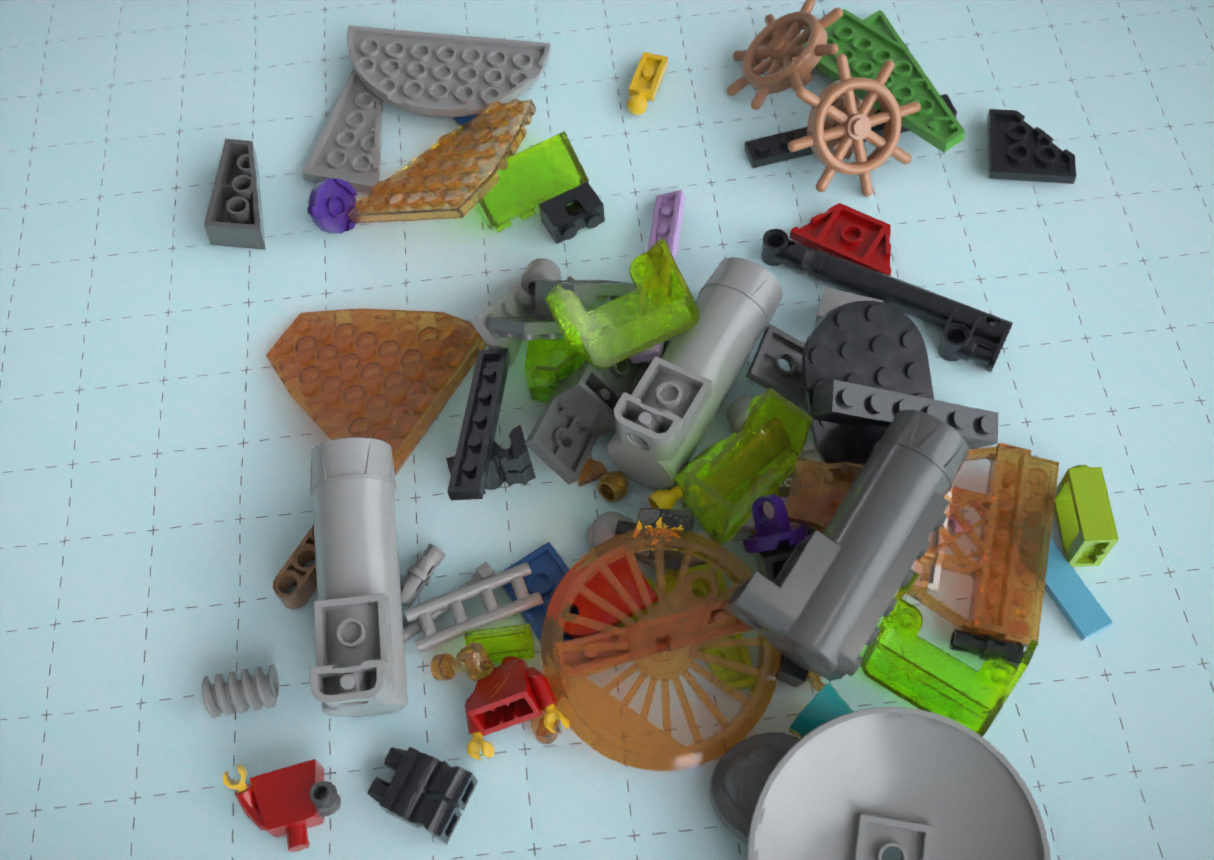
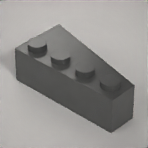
[204,139,266,250]

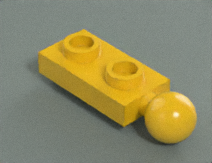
[627,52,668,115]

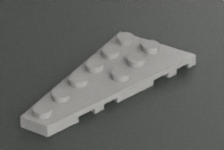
[302,68,383,194]

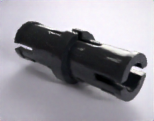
[950,628,1024,666]

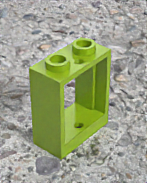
[1051,465,1119,567]

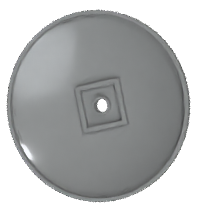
[747,707,1051,860]

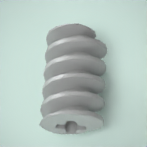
[202,664,279,718]

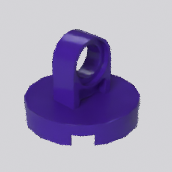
[307,178,361,234]
[743,494,809,553]

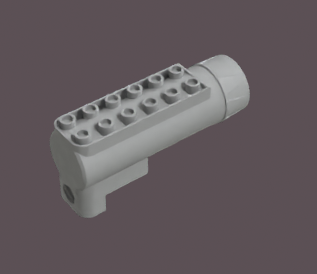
[607,257,782,491]
[310,438,408,717]

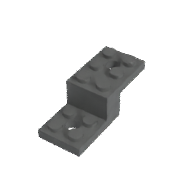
[487,280,641,340]
[746,324,808,411]
[525,325,650,485]

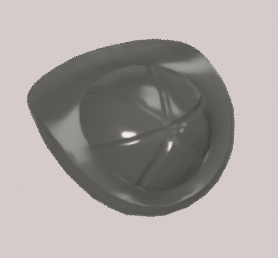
[709,732,800,845]

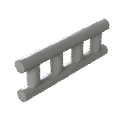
[404,562,543,653]

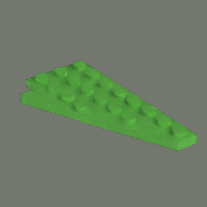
[802,9,965,153]

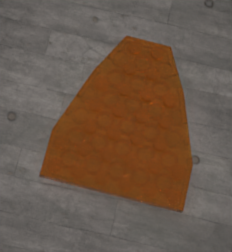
[348,99,536,223]
[266,308,487,472]

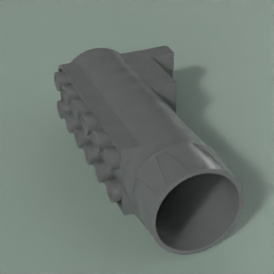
[725,410,969,681]

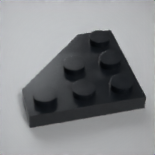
[987,109,1076,184]

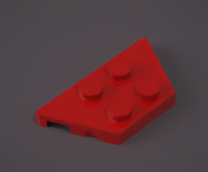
[790,203,891,276]

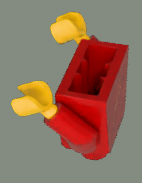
[465,656,570,760]

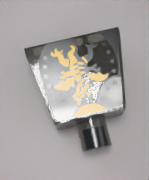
[615,508,695,578]

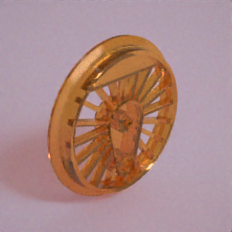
[541,528,781,771]

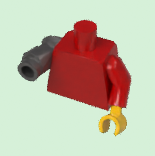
[223,759,341,852]

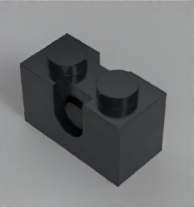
[539,182,605,244]

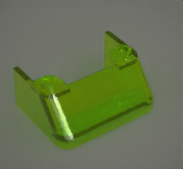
[861,571,1038,737]

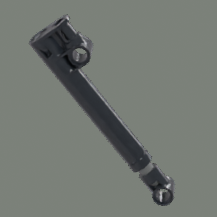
[761,229,1013,372]

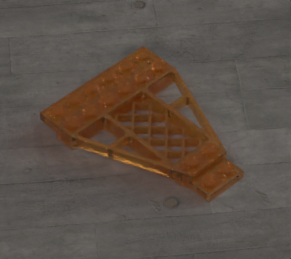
[786,443,1059,649]

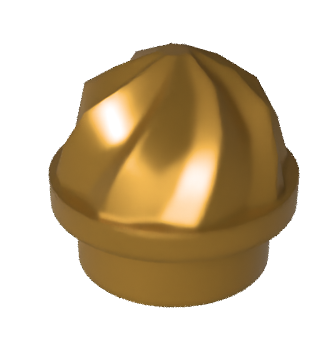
[597,471,630,503]

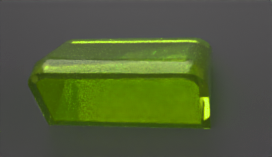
[462,131,589,233]

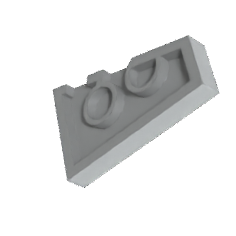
[470,283,535,367]

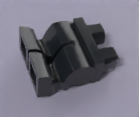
[446,425,536,494]
[367,747,478,844]

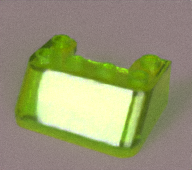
[544,238,700,369]
[681,387,813,547]

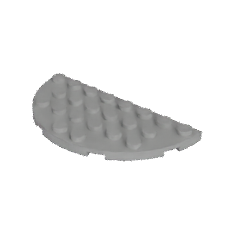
[347,26,550,118]

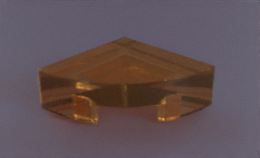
[577,458,607,487]

